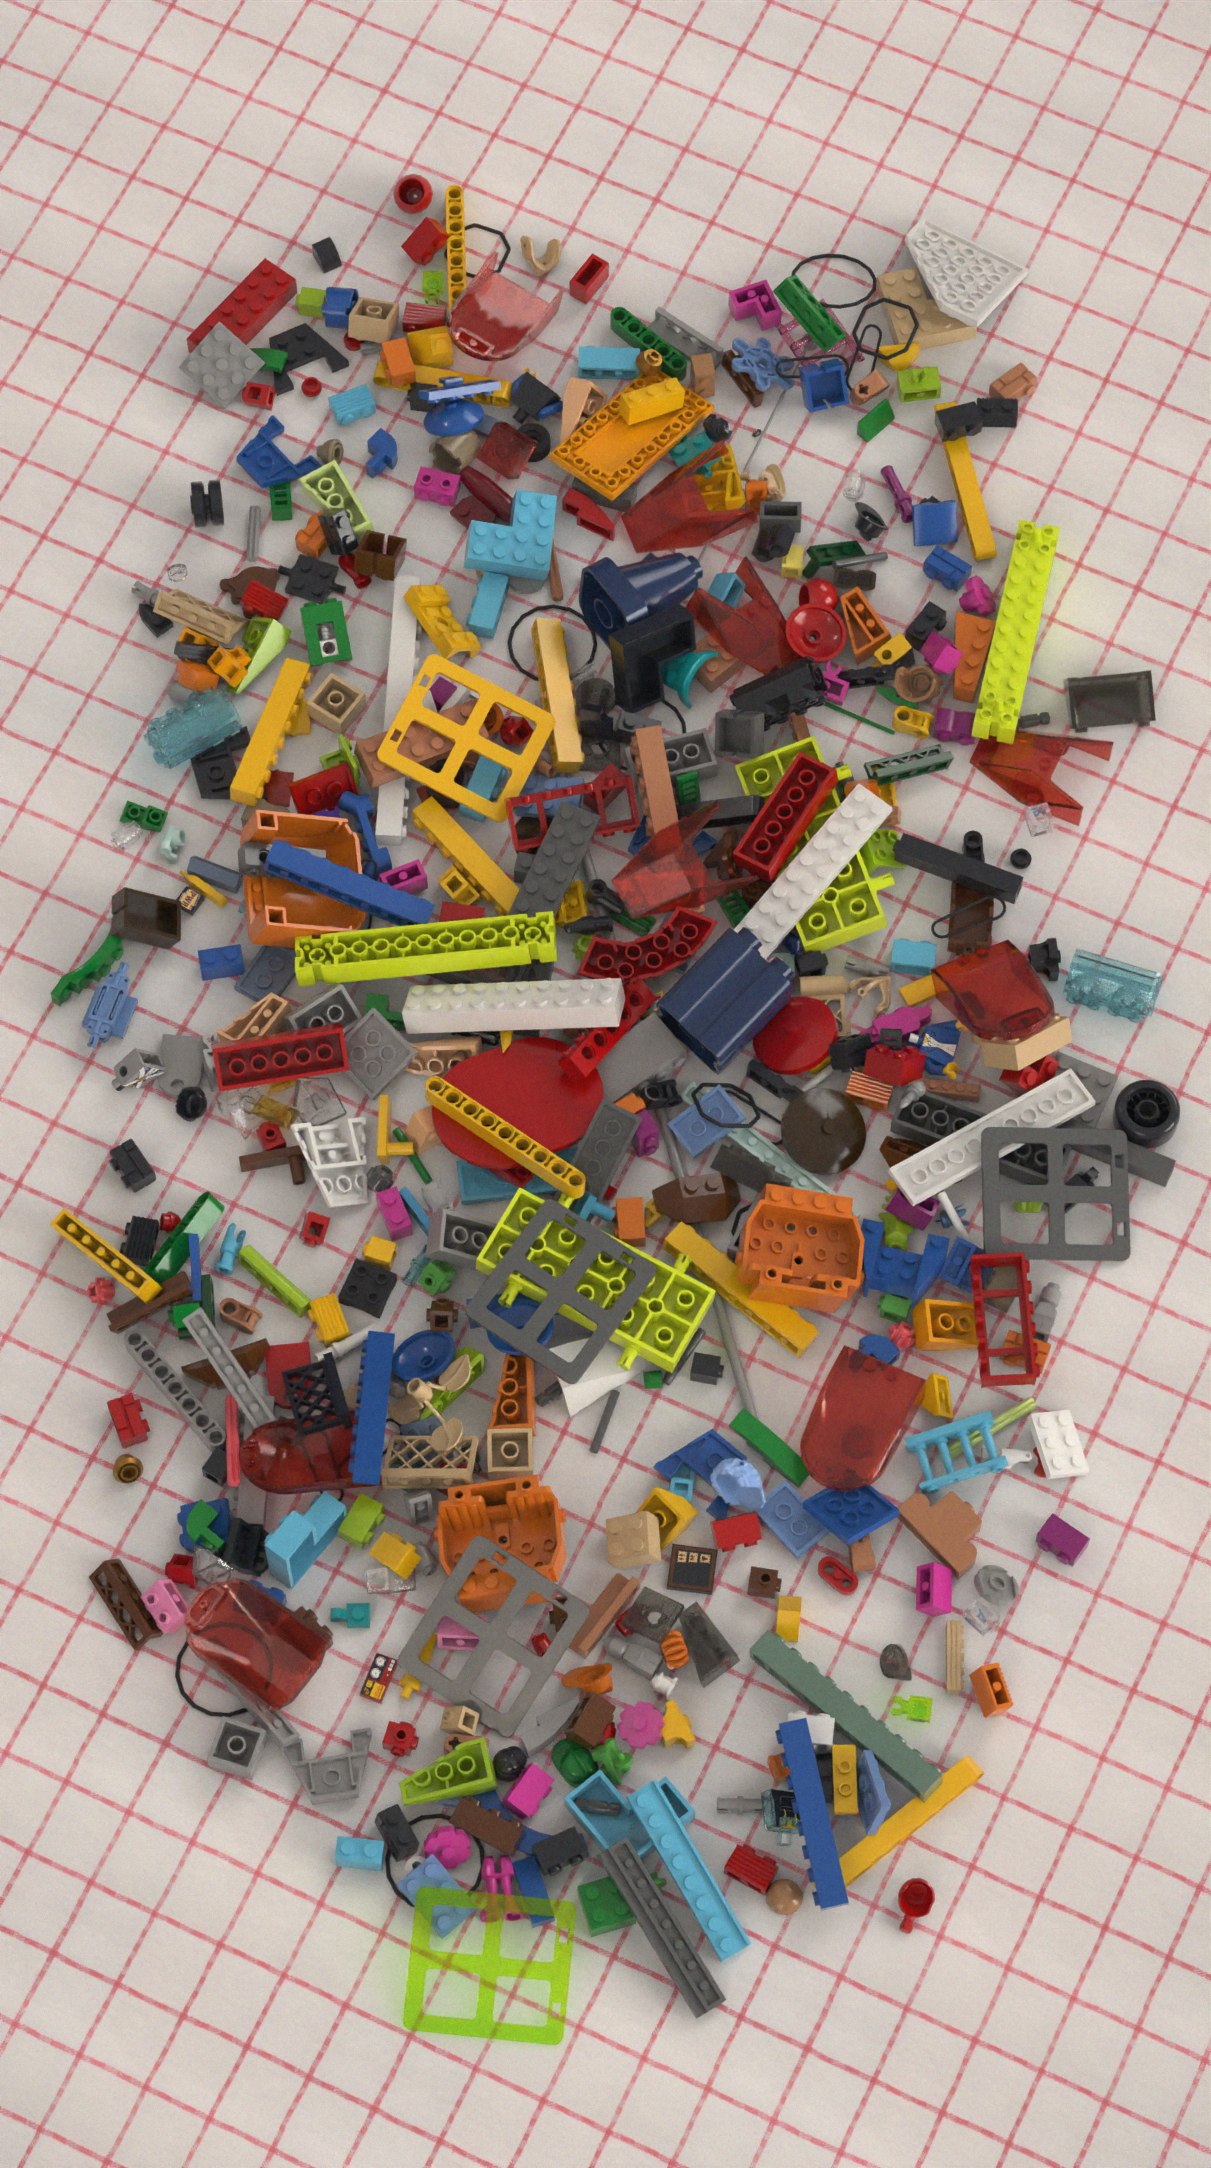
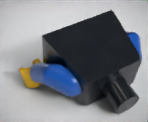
[511,368,563,425]

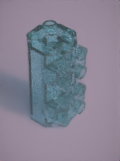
[144,687,242,769]
[1063,949,1163,1023]

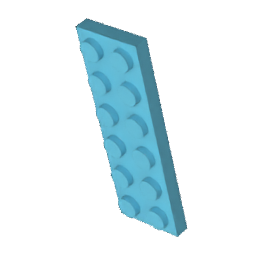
[456,1147,578,1205]

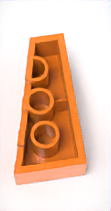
[953,611,996,704]
[488,1354,536,1436]

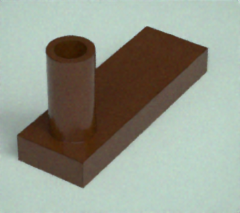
[721,349,764,408]
[239,1145,306,1185]

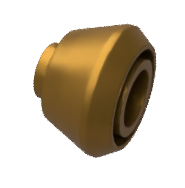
[636,349,662,376]
[113,1454,143,1484]

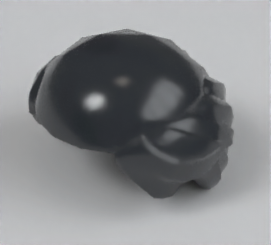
[703,414,732,443]
[175,1087,207,1122]
[492,1746,527,1782]

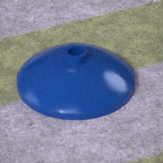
[423,399,484,436]
[486,1299,554,1355]
[392,1330,456,1383]

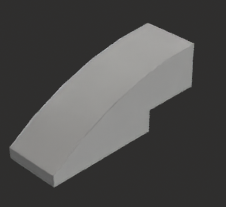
[520,1697,580,1758]

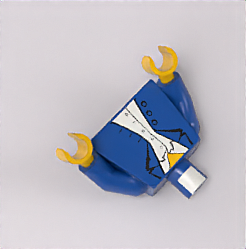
[906,1015,972,1079]

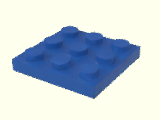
[803,1472,899,1546]

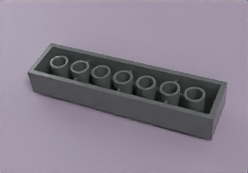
[890,1084,1072,1185]

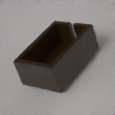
[111,887,181,949]

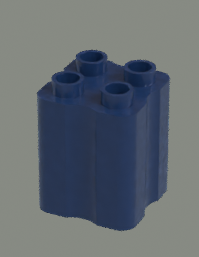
[656,927,794,1075]

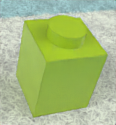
[295,287,327,318]

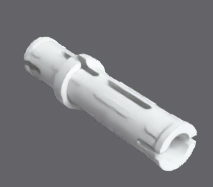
[314,1323,378,1362]

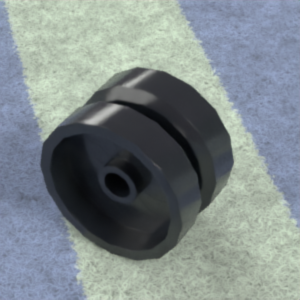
[190,479,224,528]

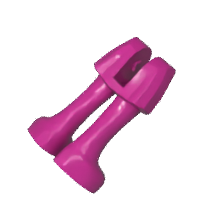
[480,1855,524,1923]

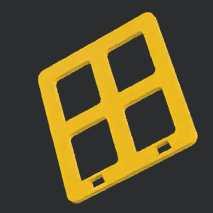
[377,654,556,823]

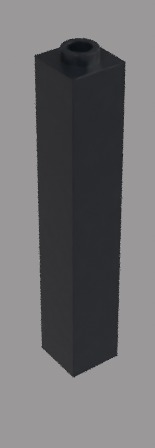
[892,833,1024,904]

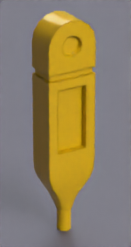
[179,870,228,908]

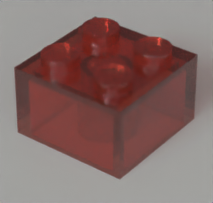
[476,422,537,480]

